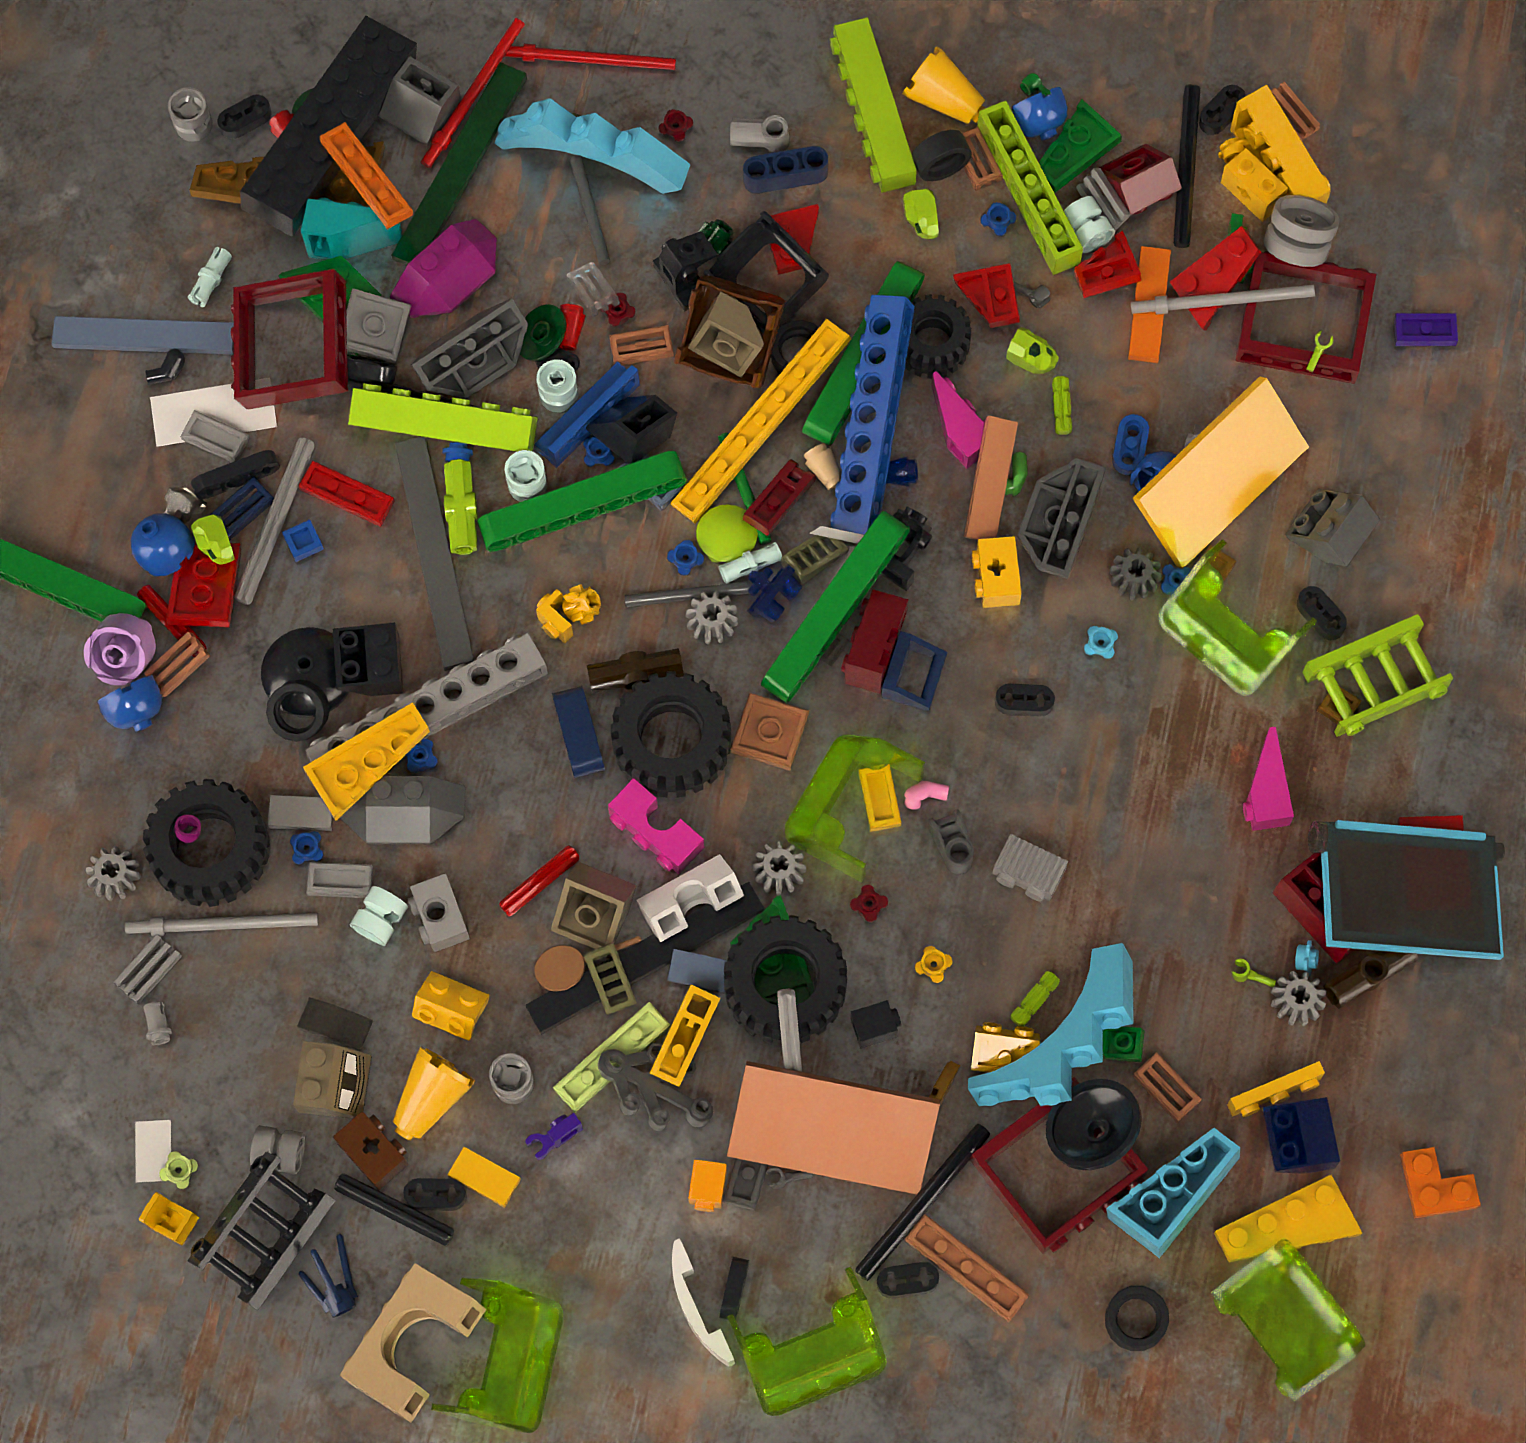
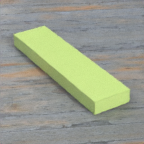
[553,1002,671,1113]

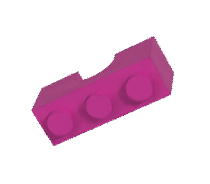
[608,778,705,874]

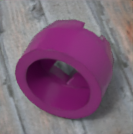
[175,815,201,843]

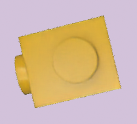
[536,589,573,643]
[139,1192,200,1246]

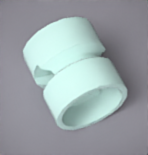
[1064,196,1115,253]
[536,359,578,413]
[504,450,547,502]
[349,886,408,946]

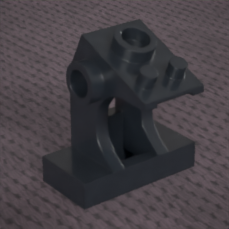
[653,231,718,312]
[880,506,932,591]

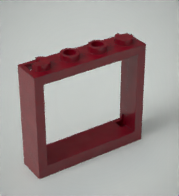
[1235,251,1377,384]
[231,269,348,409]
[970,1077,1148,1254]

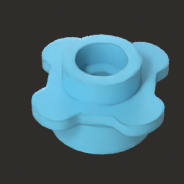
[1084,626,1118,659]
[1295,940,1319,976]

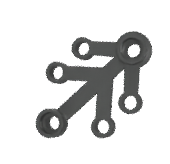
[598,1043,713,1131]

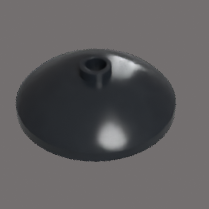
[261,627,349,717]
[1046,1079,1142,1170]

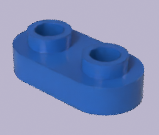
[1112,414,1149,475]

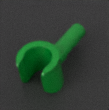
[1020,73,1051,96]

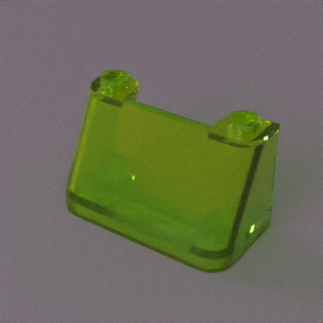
[1211,1238,1366,1402]

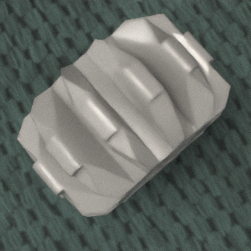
[686,590,738,644]
[752,840,806,896]
[85,845,141,901]
[1271,971,1326,1026]

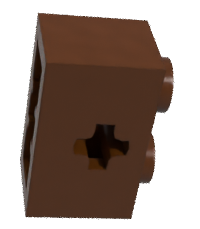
[333,1111,408,1191]

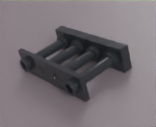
[187,1152,336,1310]

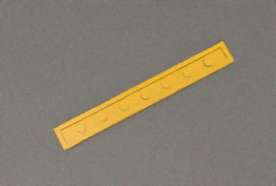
[670,319,851,524]

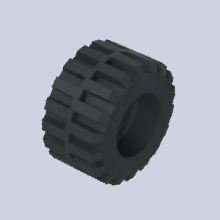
[905,294,972,379]

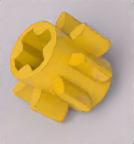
[562,584,601,625]

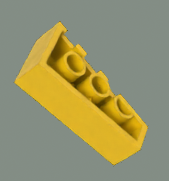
[1230,85,1331,204]

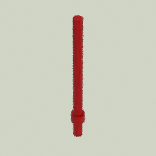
[420,18,525,168]
[504,43,676,70]

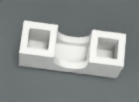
[636,854,744,942]

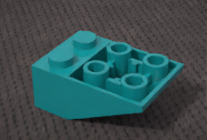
[301,198,403,260]

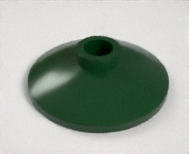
[520,304,566,361]

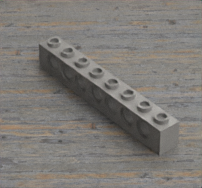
[305,633,548,762]

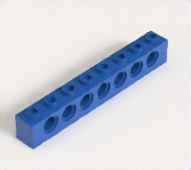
[830,295,915,535]

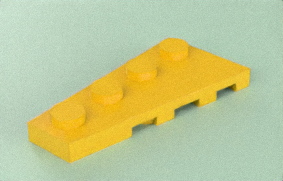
[303,702,430,821]
[1214,1175,1362,1262]

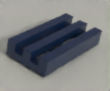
[210,477,274,541]

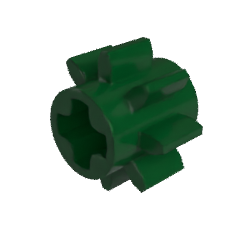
[698,219,734,255]

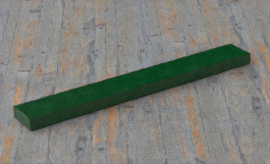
[391,62,527,266]

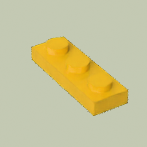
[1227,1061,1325,1117]

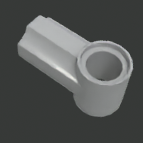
[730,115,790,152]

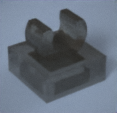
[164,486,207,524]

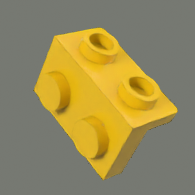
[412,971,490,1040]

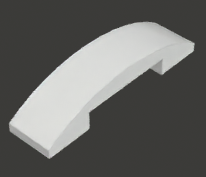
[672,1238,735,1367]

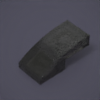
[297,997,373,1050]

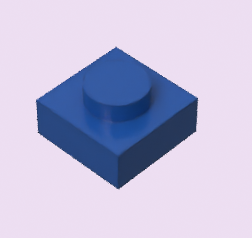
[282,520,324,562]

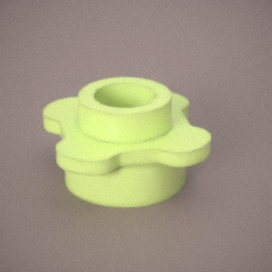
[159,1151,198,1189]

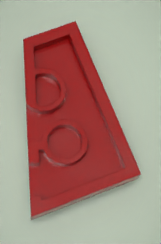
[1170,226,1261,331]

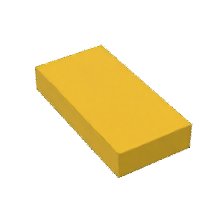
[858,764,902,832]
[447,1147,521,1208]

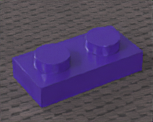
[1394,313,1458,346]

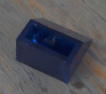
[1262,1097,1340,1174]

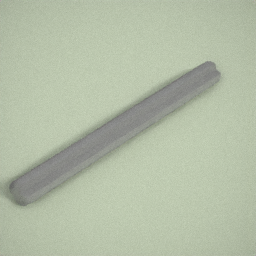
[234,437,315,605]

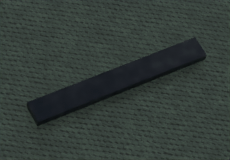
[525,882,765,1035]

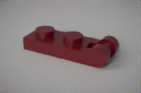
[743,459,816,536]

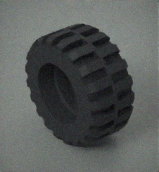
[611,671,732,798]
[143,779,270,907]
[724,915,848,1043]

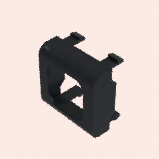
[704,211,829,334]

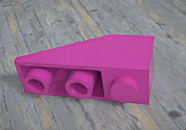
[931,371,985,469]

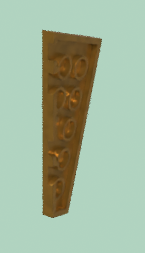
[190,141,385,207]

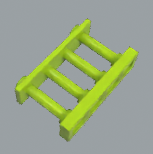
[1302,614,1454,737]

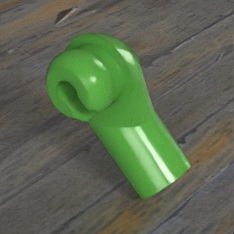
[1005,452,1028,497]

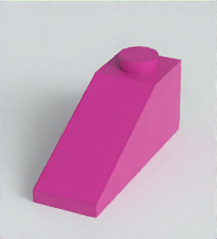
[1243,727,1294,831]

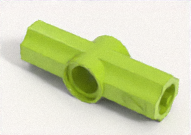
[444,459,478,555]

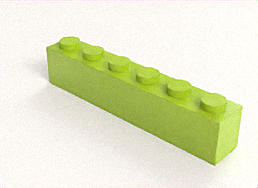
[830,17,917,193]
[348,383,538,452]

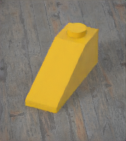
[650,985,720,1087]

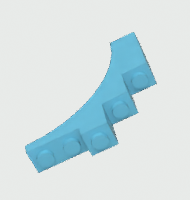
[494,98,690,194]
[968,943,1134,1107]

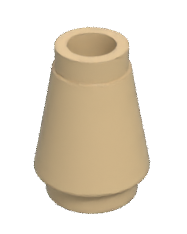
[804,443,841,491]

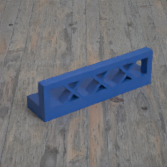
[534,361,640,468]

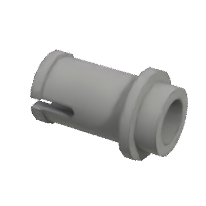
[143,1002,172,1045]

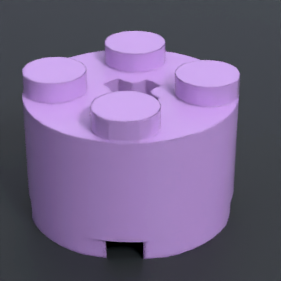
[84,613,156,685]

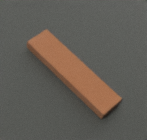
[964,416,1018,540]
[904,1214,1029,1323]

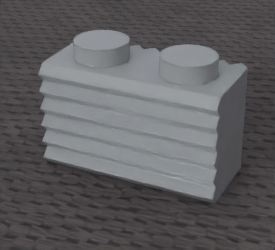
[993,834,1068,902]

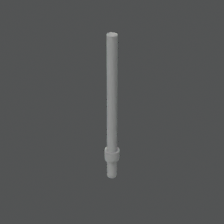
[1131,285,1315,315]
[125,913,319,936]

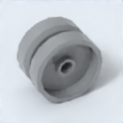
[1263,195,1339,267]

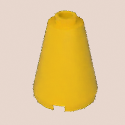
[902,46,986,124]
[392,1046,476,1141]

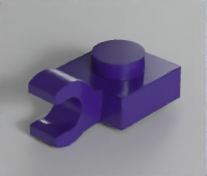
[525,1113,583,1160]

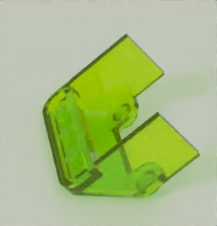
[1158,539,1317,696]
[785,735,925,882]
[727,1267,887,1416]
[431,1278,564,1433]

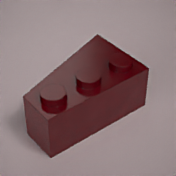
[841,589,909,694]
[1272,848,1370,964]

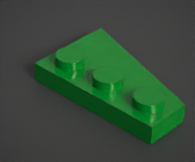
[1039,99,1122,193]

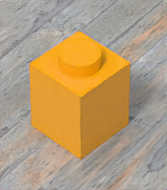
[688,1159,727,1212]

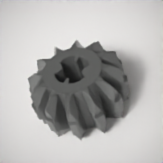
[1109,547,1162,601]

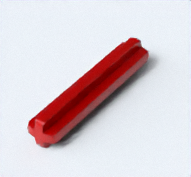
[137,585,207,657]
[499,845,579,916]

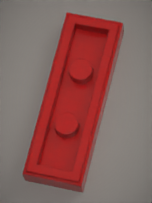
[298,461,395,527]

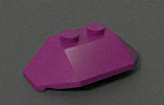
[389,219,497,318]

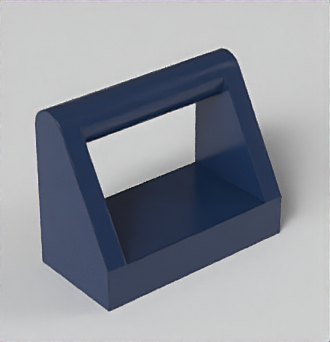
[882,631,947,711]

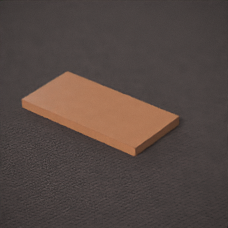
[727,1061,940,1195]

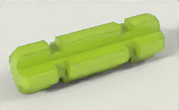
[1052,376,1072,435]
[1010,971,1060,1027]

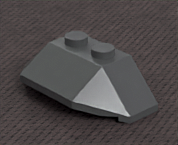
[411,298,528,398]
[1017,458,1106,579]
[340,776,466,844]

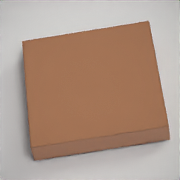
[731,693,809,771]

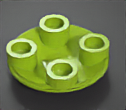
[696,504,758,563]

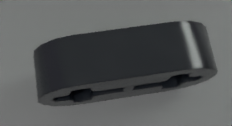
[1199,85,1246,135]
[217,95,272,139]
[347,354,397,383]
[1297,586,1347,640]
[995,683,1055,717]
[403,1178,467,1211]
[719,1257,750,1322]
[877,1262,939,1299]

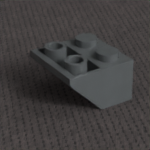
[379,56,461,146]
[1285,488,1380,566]

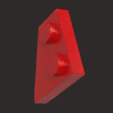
[769,204,819,275]
[1074,231,1141,298]
[953,263,1020,328]

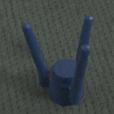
[298,1234,358,1318]

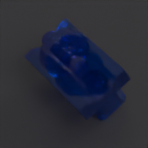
[747,565,803,622]

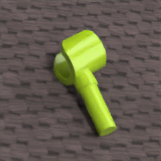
[1306,330,1333,372]
[1231,959,1276,987]

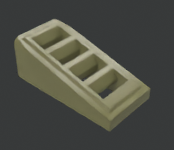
[781,527,849,587]
[583,942,637,1015]

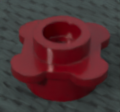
[659,109,693,142]
[600,292,636,326]
[850,885,888,922]

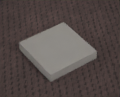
[346,288,411,364]

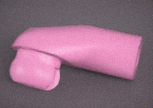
[904,781,950,810]

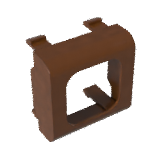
[674,275,785,388]

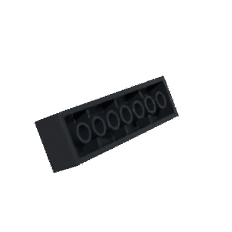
[240,16,417,237]

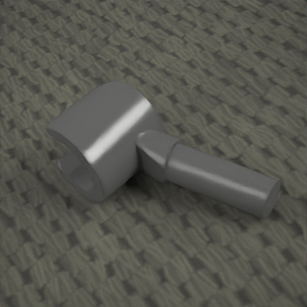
[1014,282,1051,308]
[766,1167,813,1189]

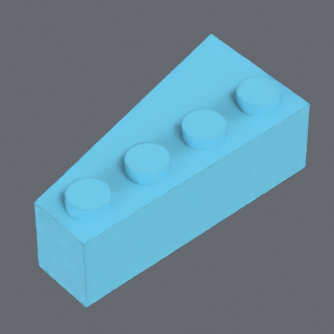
[1106,1128,1240,1258]

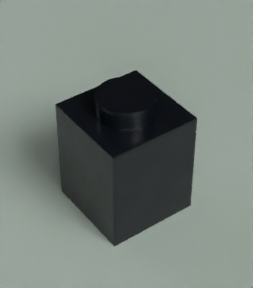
[850,1000,902,1049]

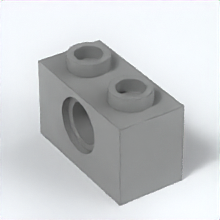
[407,873,470,952]

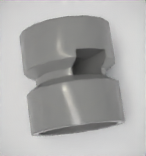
[168,88,212,142]
[489,1053,534,1104]
[250,1125,305,1175]

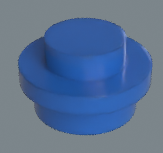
[443,442,473,462]

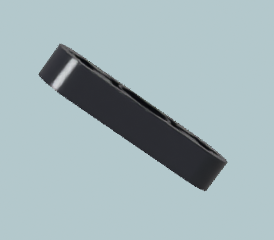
[191,450,280,499]

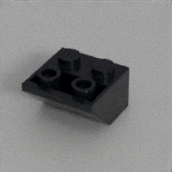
[586,395,678,464]
[333,622,403,696]

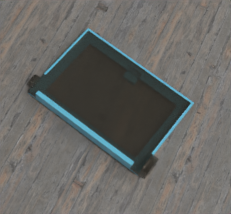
[1308,820,1505,960]

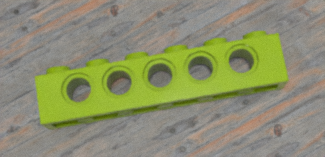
[977,100,1083,275]

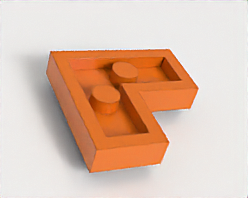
[1400,1147,1481,1219]

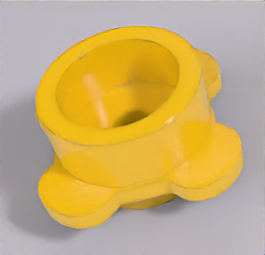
[1218,138,1249,164]
[915,946,953,983]

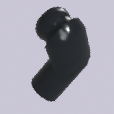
[535,348,580,371]
[145,349,185,385]

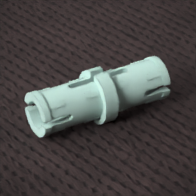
[188,247,232,307]
[718,542,782,584]

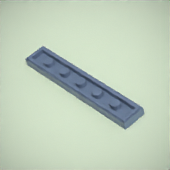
[52,316,234,355]

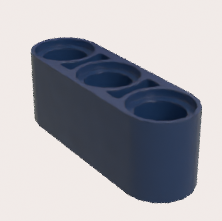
[743,146,828,194]
[552,686,605,778]

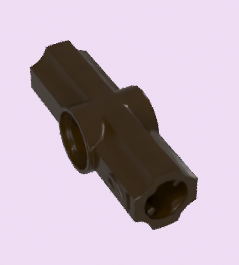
[587,648,684,693]
[1323,946,1419,1009]

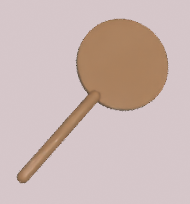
[535,936,641,991]

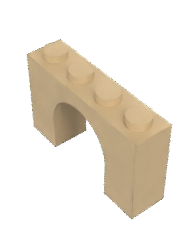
[339,1263,486,1423]

